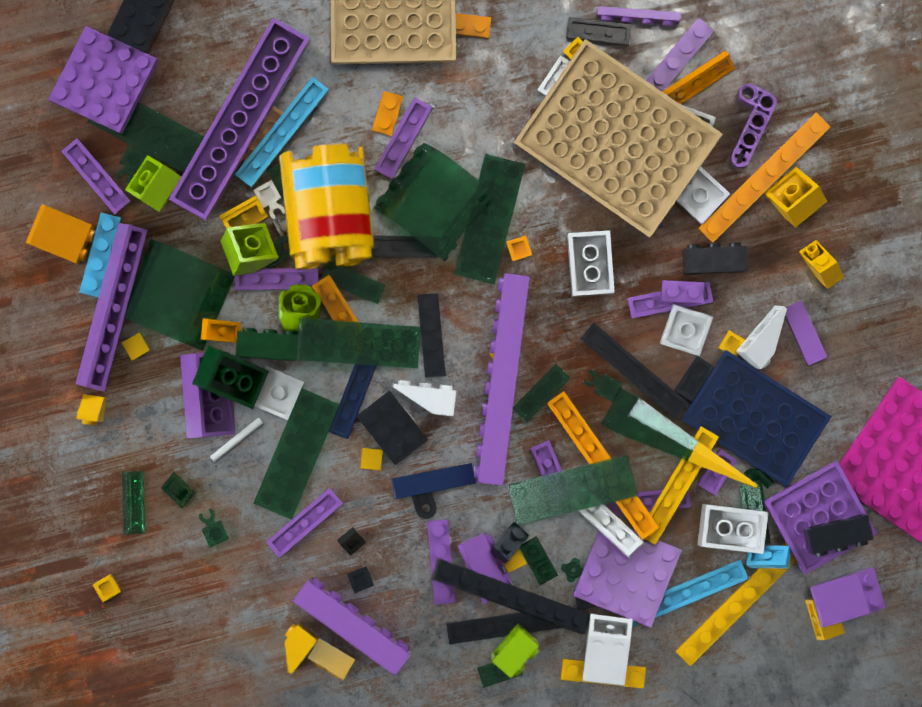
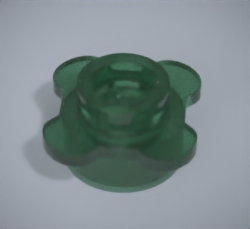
[561,558,584,582]

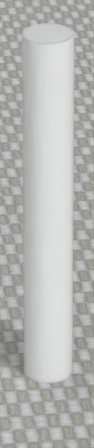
[210,417,264,462]

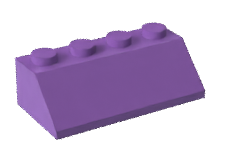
[180,352,235,438]

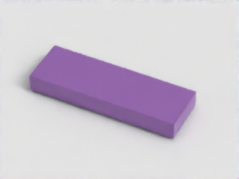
[785,300,827,366]
[530,440,573,505]

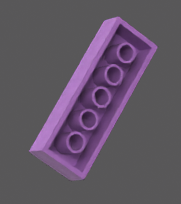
[293,578,411,676]

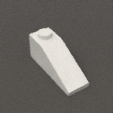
[736,305,787,369]

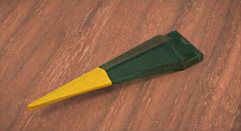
[601,388,758,488]

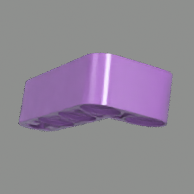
[729,84,777,169]

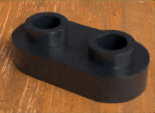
[411,492,437,519]

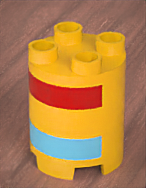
[279,144,374,270]

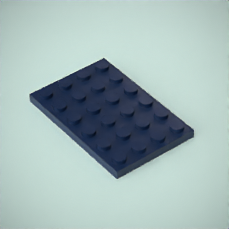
[681,350,832,487]

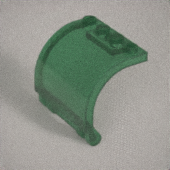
[374,143,496,262]
[124,239,235,351]

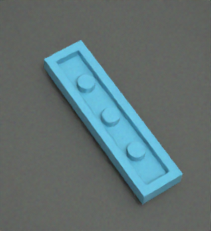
[79,213,122,298]

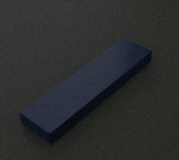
[329,355,378,439]
[391,463,476,499]

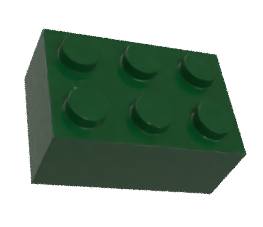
[235,327,303,362]
[192,345,269,409]

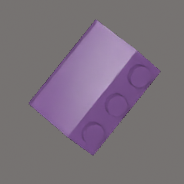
[458,532,512,604]

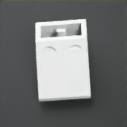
[393,380,456,416]
[582,614,633,686]

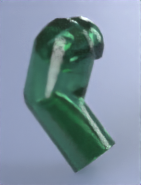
[743,468,774,489]

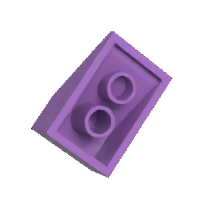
[810,567,886,627]

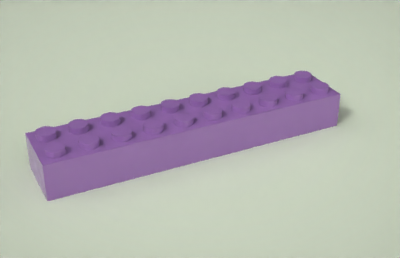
[169,17,310,222]
[474,273,530,486]

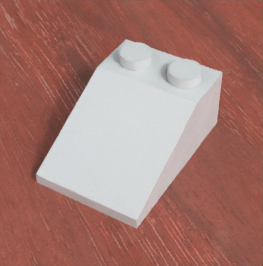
[697,504,768,554]

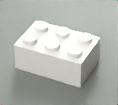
[567,230,615,297]

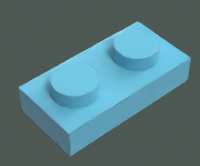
[746,546,791,568]

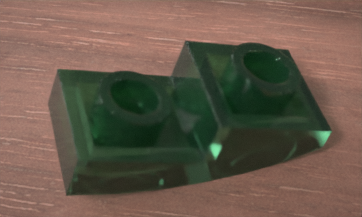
[520,536,558,585]

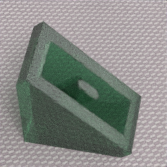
[161,472,199,509]

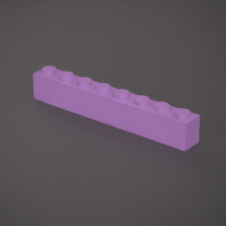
[76,223,147,391]

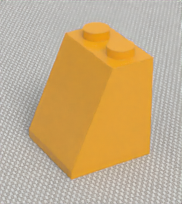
[26,204,96,265]

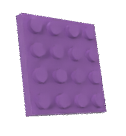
[48,26,159,134]
[763,460,877,575]
[573,530,681,628]

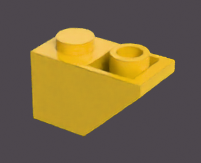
[799,240,844,289]
[76,394,107,426]

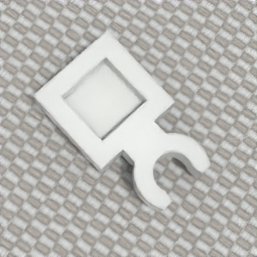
[253,180,286,220]

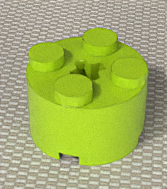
[279,284,321,333]

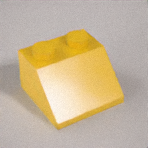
[764,167,828,228]
[284,622,320,674]

